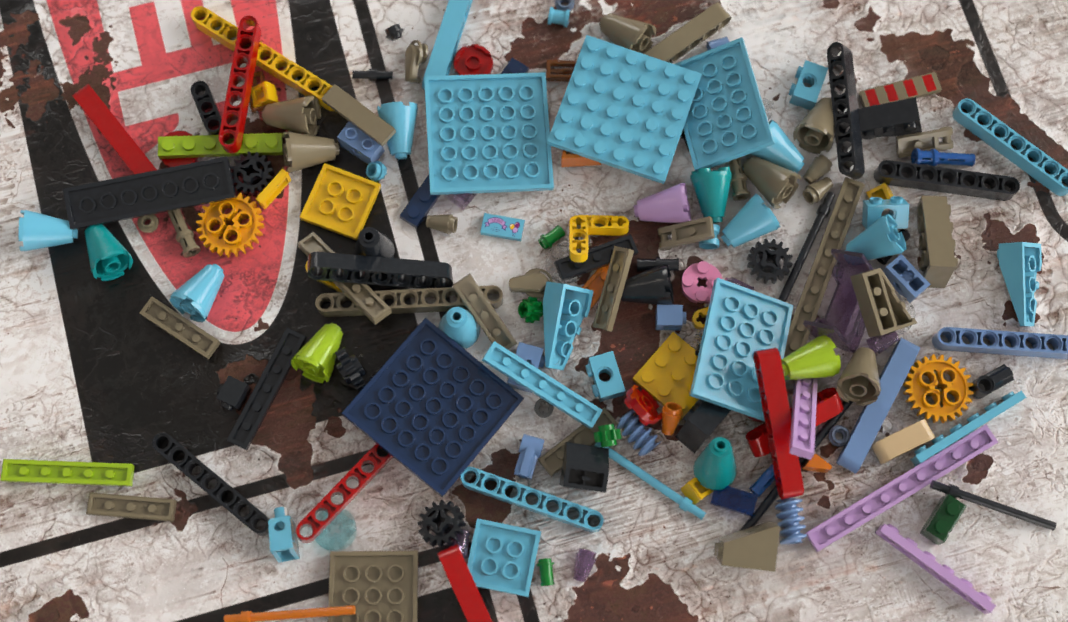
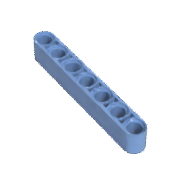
[932,327,1068,359]
[836,337,920,474]

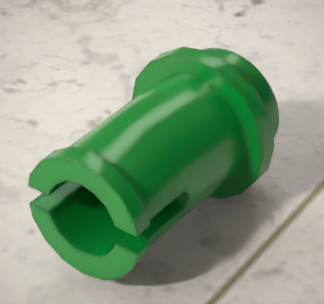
[538,225,565,250]
[537,558,555,586]

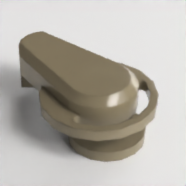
[405,40,429,83]
[509,268,553,299]

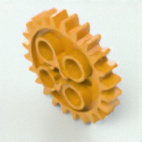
[196,193,265,258]
[903,354,974,423]

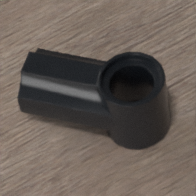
[969,364,1014,399]

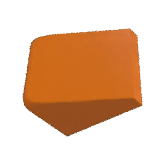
[802,454,832,473]

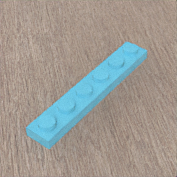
[482,341,603,429]
[910,390,1027,466]

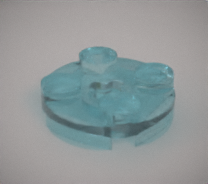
[312,509,357,551]

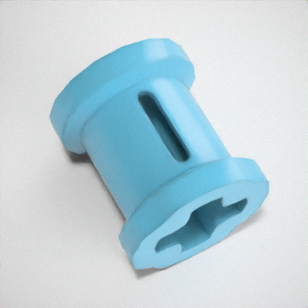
[547,7,570,28]

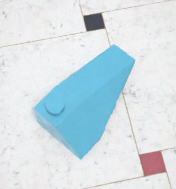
[997,242,1042,326]
[543,282,593,370]

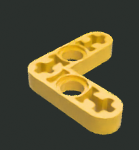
[569,215,629,263]

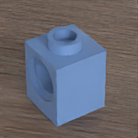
[655,304,686,331]

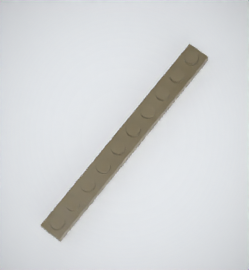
[784,177,865,357]

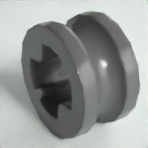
[535,398,554,418]

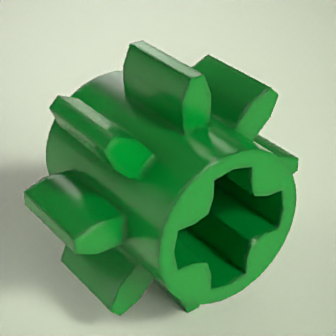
[518,297,543,323]
[594,424,621,448]

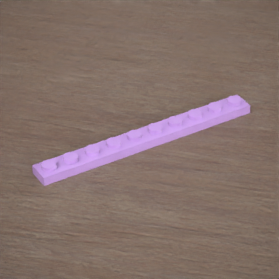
[805,424,998,552]

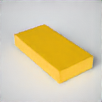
[256,168,291,210]

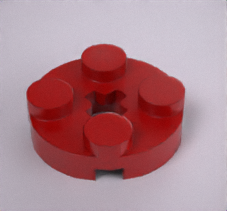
[624,385,662,426]

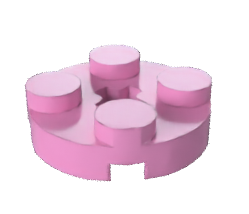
[681,261,722,304]

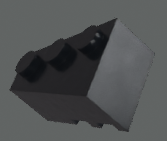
[858,97,922,140]
[675,399,731,454]

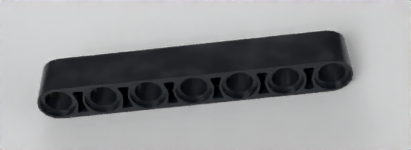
[827,42,865,180]
[874,160,1020,201]
[308,252,453,289]
[152,433,270,536]

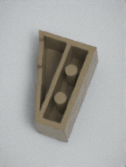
[850,268,917,337]

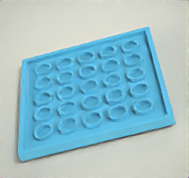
[547,35,702,184]
[424,72,554,195]

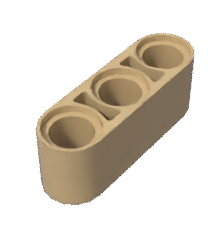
[871,419,936,465]

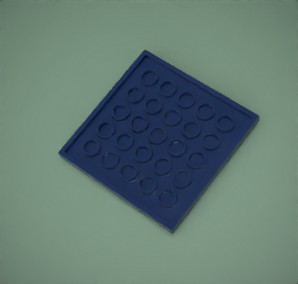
[342,317,524,498]

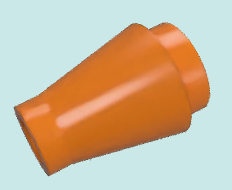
[661,402,683,436]

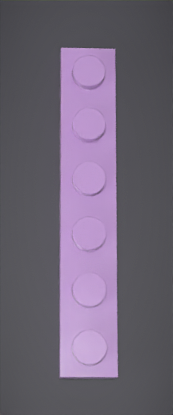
[789,378,818,460]
[875,524,996,614]

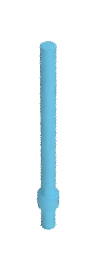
[594,442,706,520]

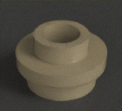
[137,214,159,233]

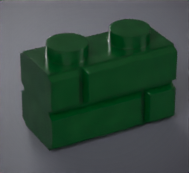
[920,494,967,545]

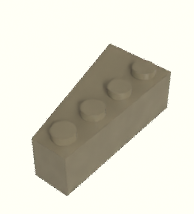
[917,195,958,288]

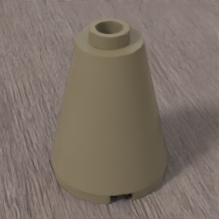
[599,14,656,54]
[262,96,321,136]
[793,98,835,154]
[282,132,339,173]
[743,156,801,209]
[836,347,881,406]

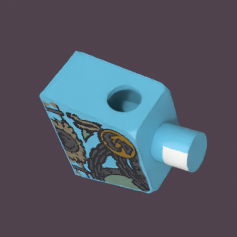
[268,507,300,563]

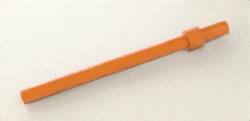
[224,605,356,622]

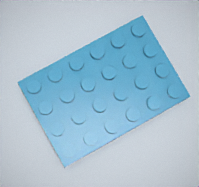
[675,37,775,173]
[690,278,794,422]

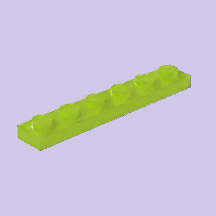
[158,133,283,159]
[0,459,135,487]

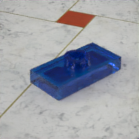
[710,486,758,517]

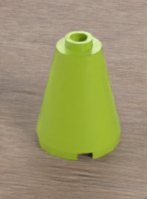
[291,323,343,383]
[781,335,841,380]

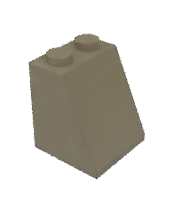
[714,521,780,572]

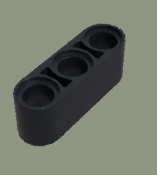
[190,81,222,135]

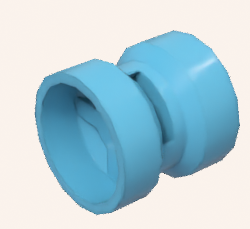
[699,224,720,250]

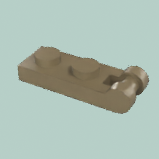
[896,126,954,158]
[657,216,715,251]

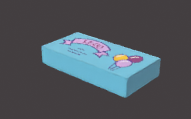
[481,213,525,241]

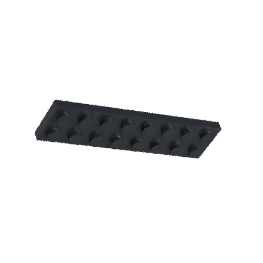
[63,156,236,230]

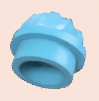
[366,161,387,182]

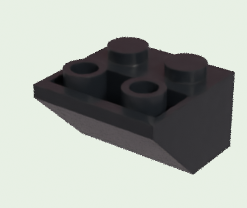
[559,442,609,493]

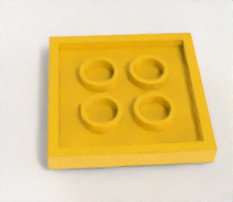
[300,163,381,241]
[632,332,699,420]

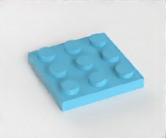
[467,518,541,597]

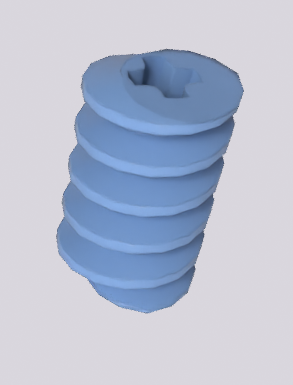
[617,410,662,456]
[775,498,807,545]

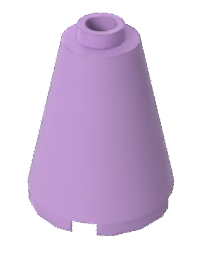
[634,183,691,224]

